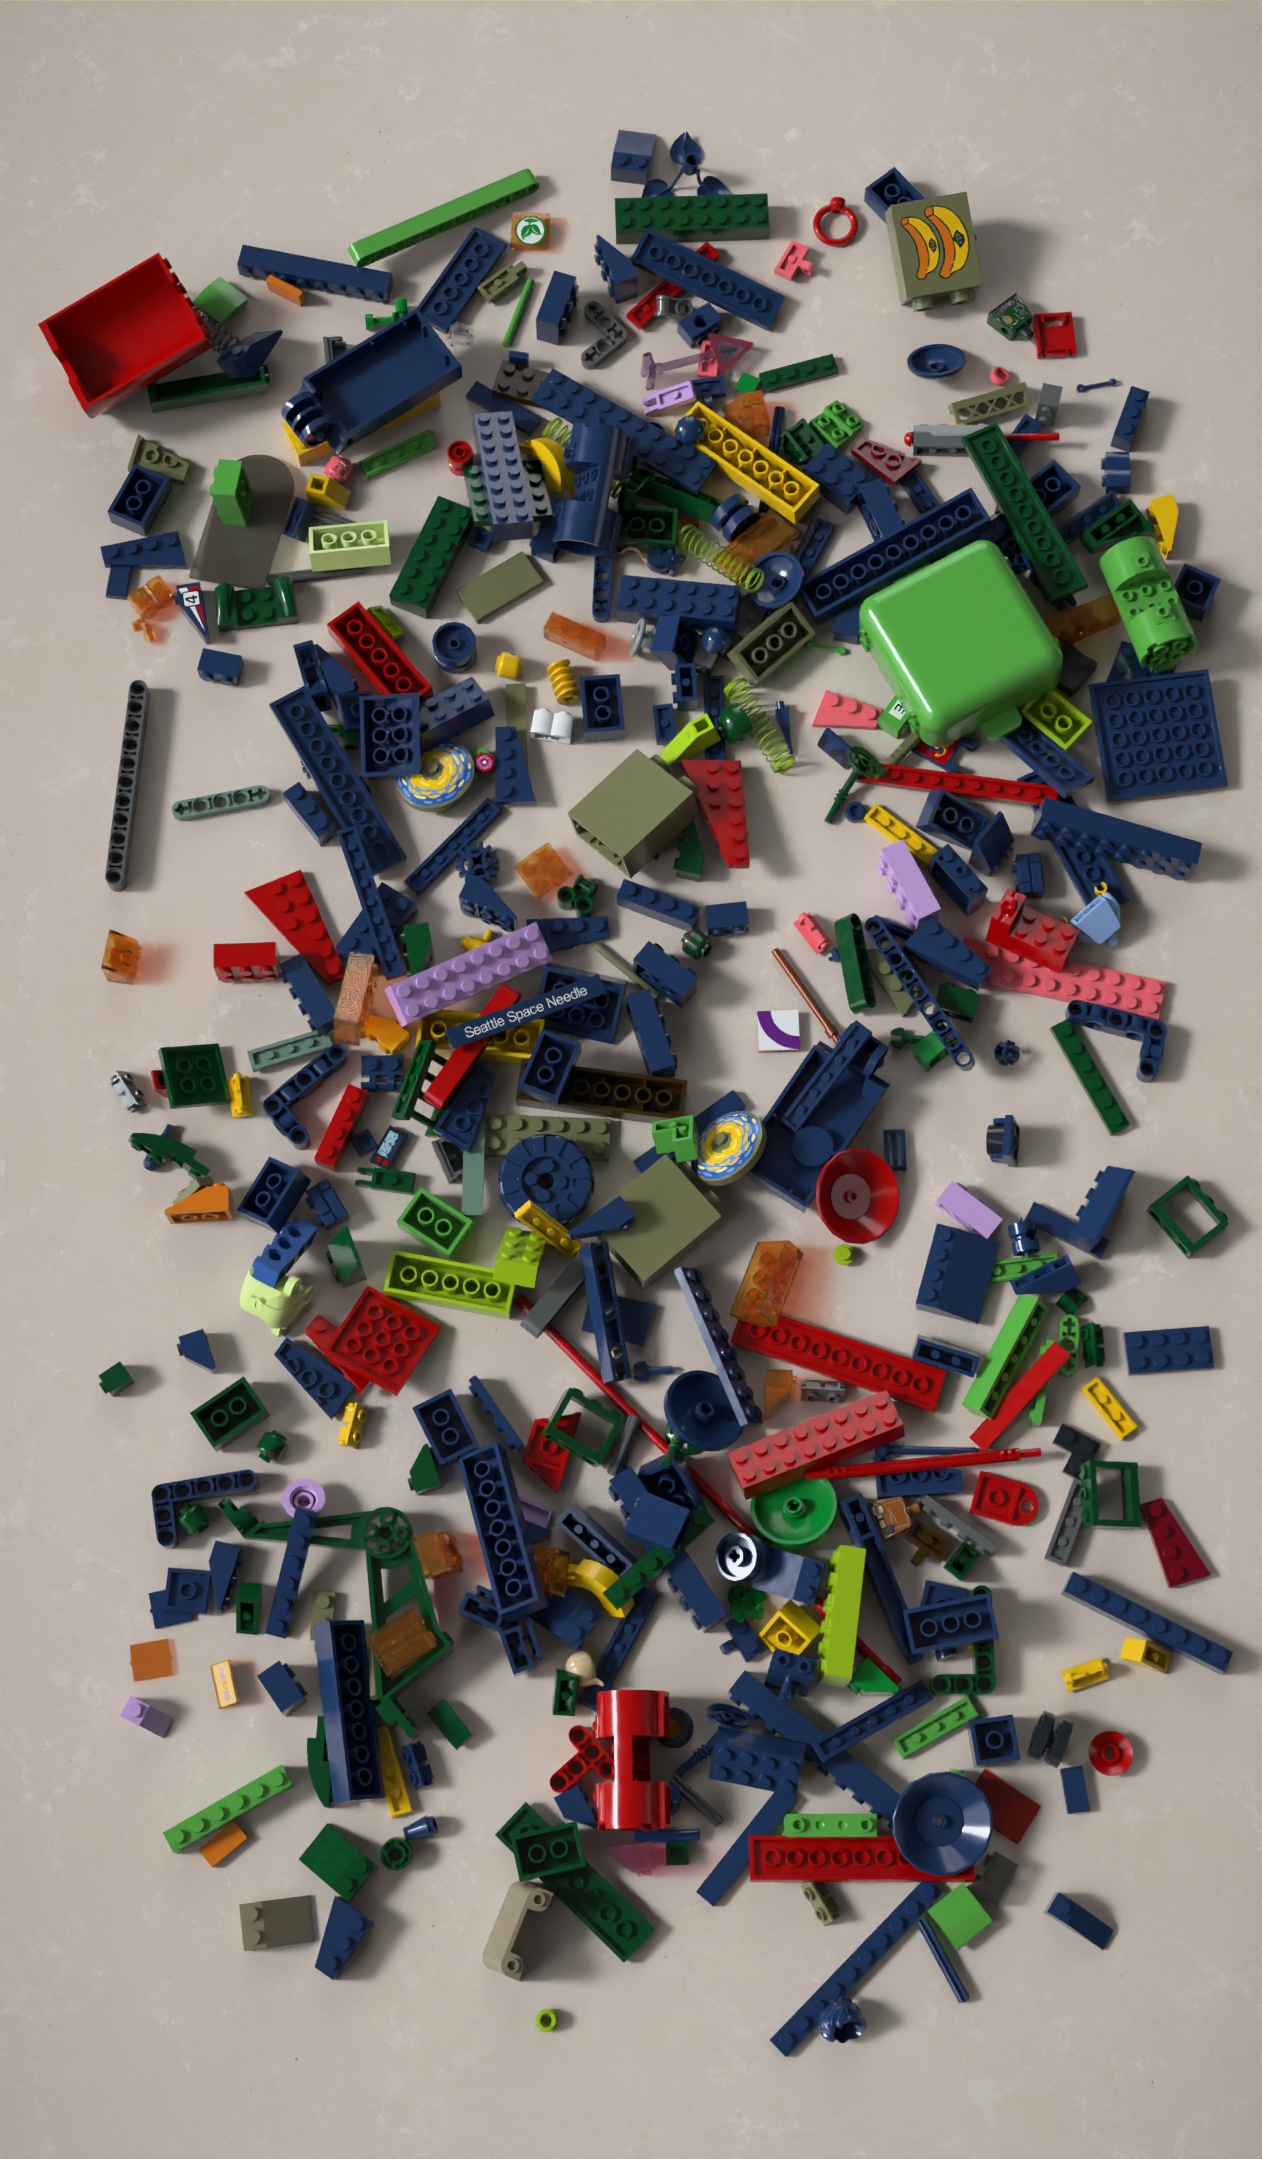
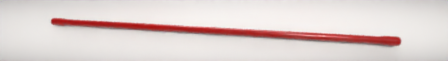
[514,1294,902,1686]

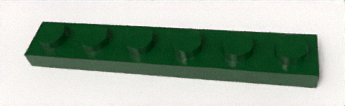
[1050,1018,1130,1136]
[603,1504,715,1611]

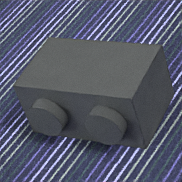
[1035,383,1062,426]

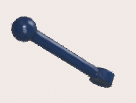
[1076,378,1116,393]

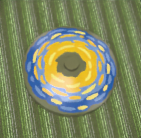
[395,740,476,812]
[690,1111,767,1186]

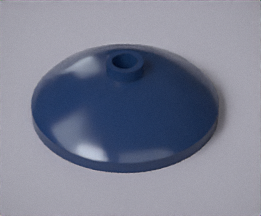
[907,344,966,380]
[748,551,804,609]

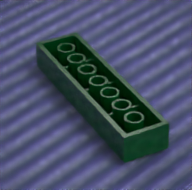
[615,193,769,244]

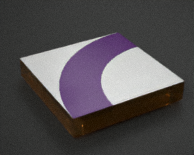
[757,1010,800,1053]

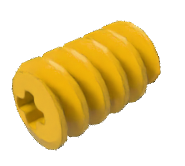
[547,659,580,705]

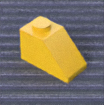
[1120,1637,1171,1674]

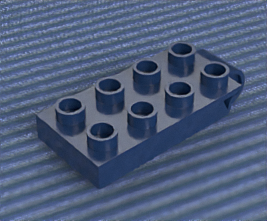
[281,308,463,454]
[745,1023,890,1213]

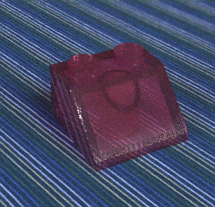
[607,1841,655,1877]

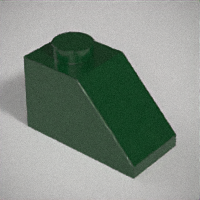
[407,1443,442,1496]
[236,1582,262,1635]

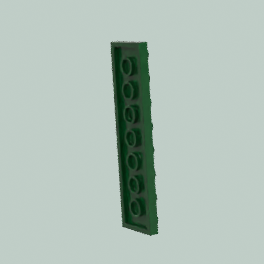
[495,1802,655,1963]

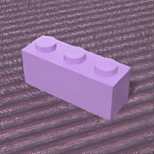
[935,1181,1003,1240]

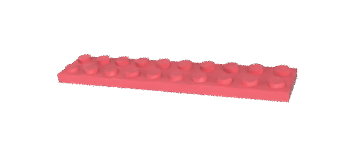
[963,938,1166,1020]

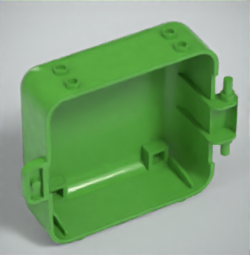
[859,540,1063,747]

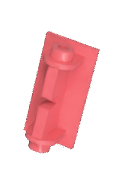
[793,912,833,955]

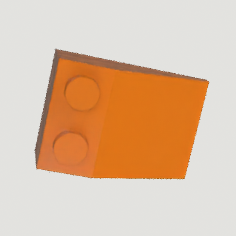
[165,1183,234,1224]

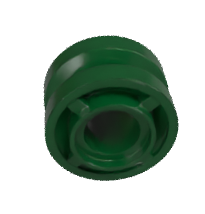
[380,1837,413,1871]

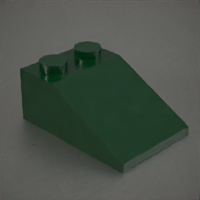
[326,1226,367,1288]
[299,1824,379,1902]

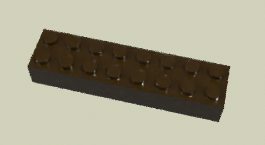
[516,1059,688,1123]

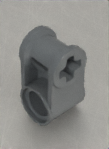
[655,295,693,320]

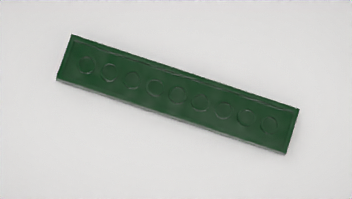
[961,422,1088,603]

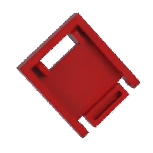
[1032,312,1076,359]

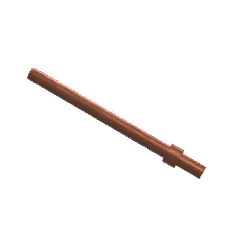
[771,948,839,1045]

